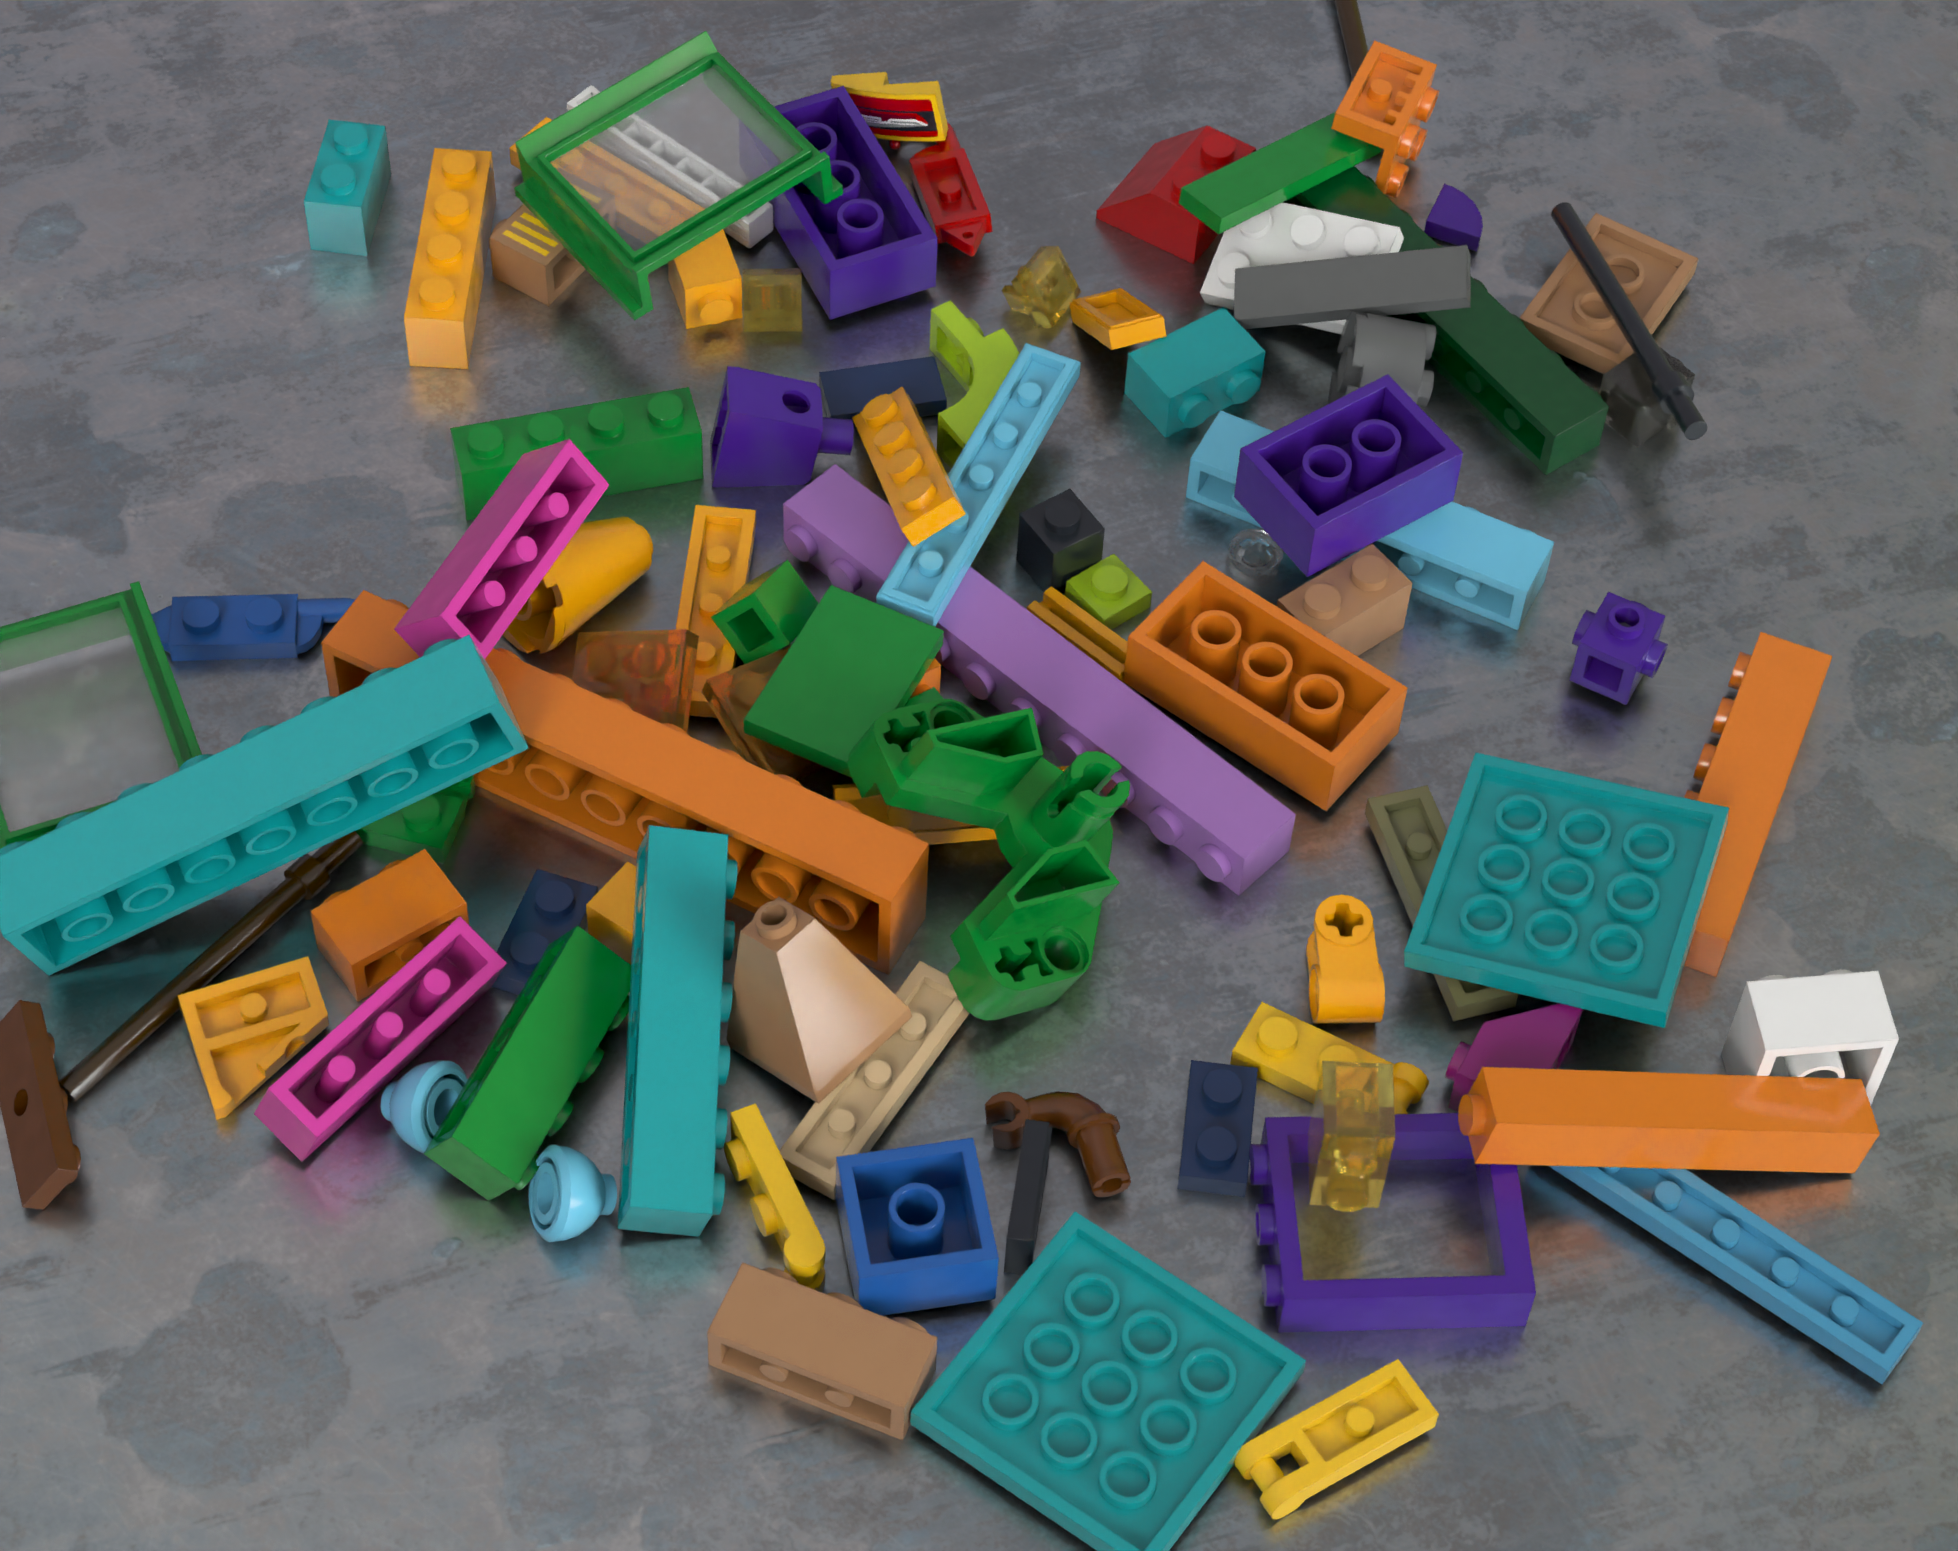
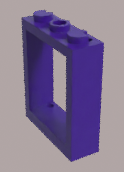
[1249,1113,1536,1333]

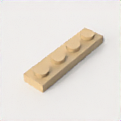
[779,961,969,1200]

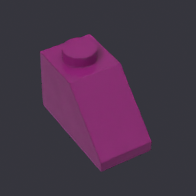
[1445,1004,1583,1112]

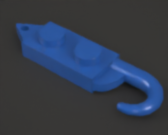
[151,594,356,661]

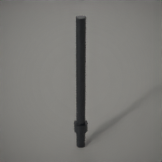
[1551,202,1708,440]

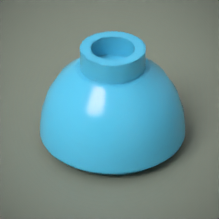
[381,1061,468,1153]
[529,1145,617,1242]

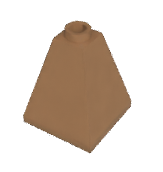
[726,897,912,1104]

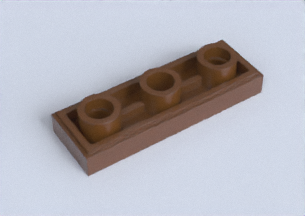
[0,1000,81,1210]

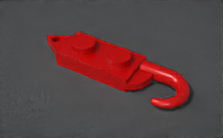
[889,122,992,256]

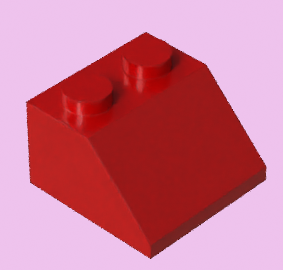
[1096,125,1256,264]

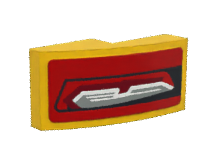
[830,72,948,142]

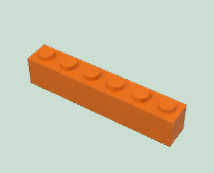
[1684,632,1833,977]

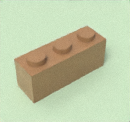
[707,1262,938,1440]

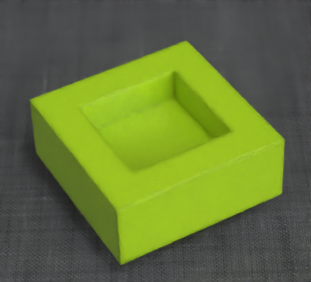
[1065,553,1152,630]

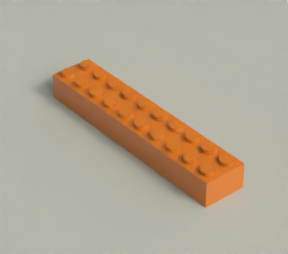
[321,590,929,975]

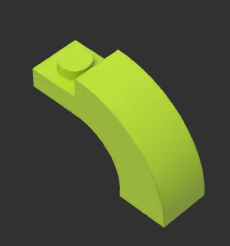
[929,300,1019,469]

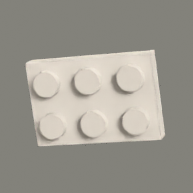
[1200,202,1404,334]

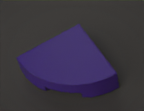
[1424,183,1483,252]

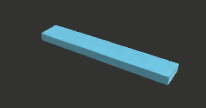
[876,343,1081,627]

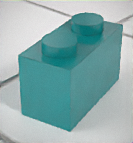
[304,119,391,256]
[1124,307,1266,438]

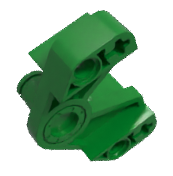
[847,699,1130,1021]

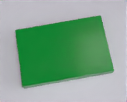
[744,585,944,778]

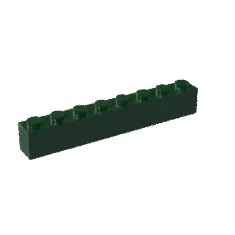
[1284,166,1609,475]

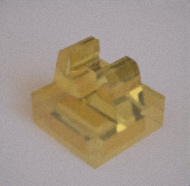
[1002,246,1081,328]
[743,268,802,332]

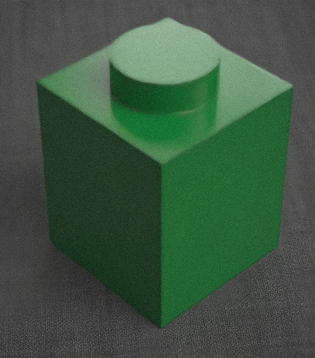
[711,559,819,668]

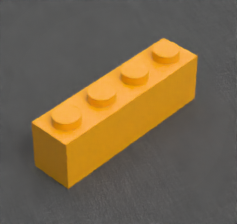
[404,148,496,369]

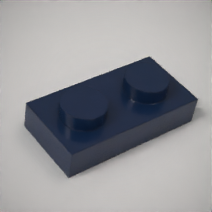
[492,869,598,995]
[1177,1060,1258,1197]

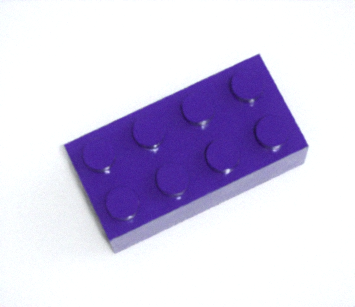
[739,86,938,320]

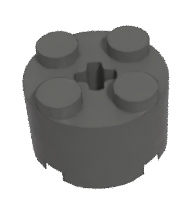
[1328,311,1436,407]

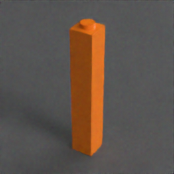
[1458,1067,1880,1173]

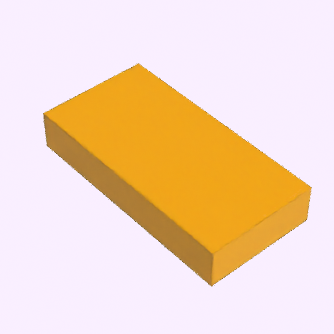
[1069,288,1166,350]

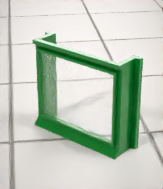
[514,31,844,321]
[0,581,202,849]

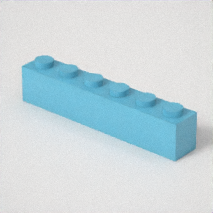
[1186,410,1554,630]

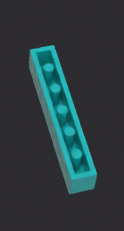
[617,825,737,1237]

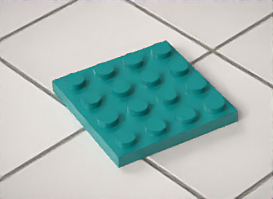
[1404,752,1729,1028]
[910,1211,1306,1551]

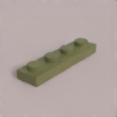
[1365,785,1519,1021]

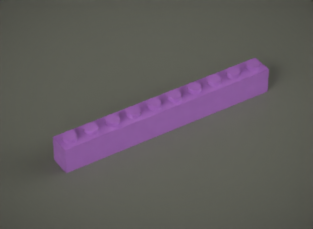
[783,464,1296,896]

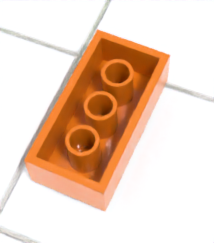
[1123,561,1408,811]

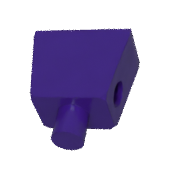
[710,366,854,488]

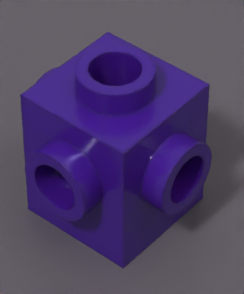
[1569,592,1668,705]

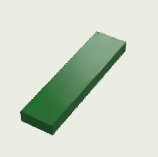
[1179,112,1382,234]

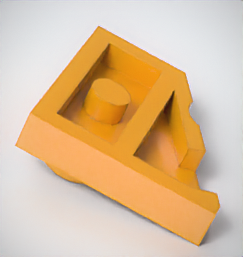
[178,956,329,1120]

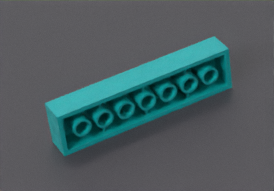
[0,635,529,976]

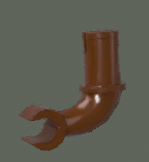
[985,1091,1131,1197]

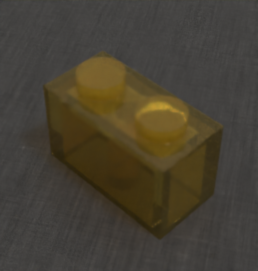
[1308,1061,1395,1212]

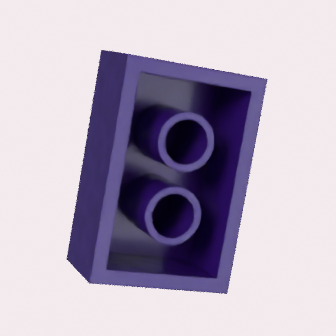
[1234,374,1463,577]

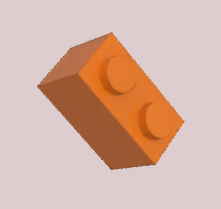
[310,849,470,1002]

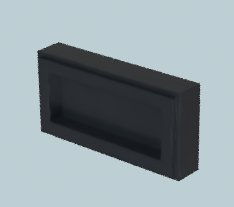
[1004,1119,1052,1275]

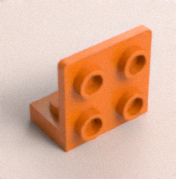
[1331,40,1439,198]

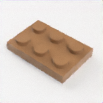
[1520,213,1699,381]

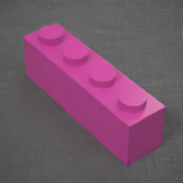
[394,439,609,659]
[254,916,507,1162]

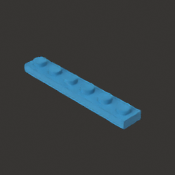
[1549,1166,1923,1384]

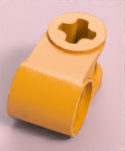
[1306,894,1385,1024]

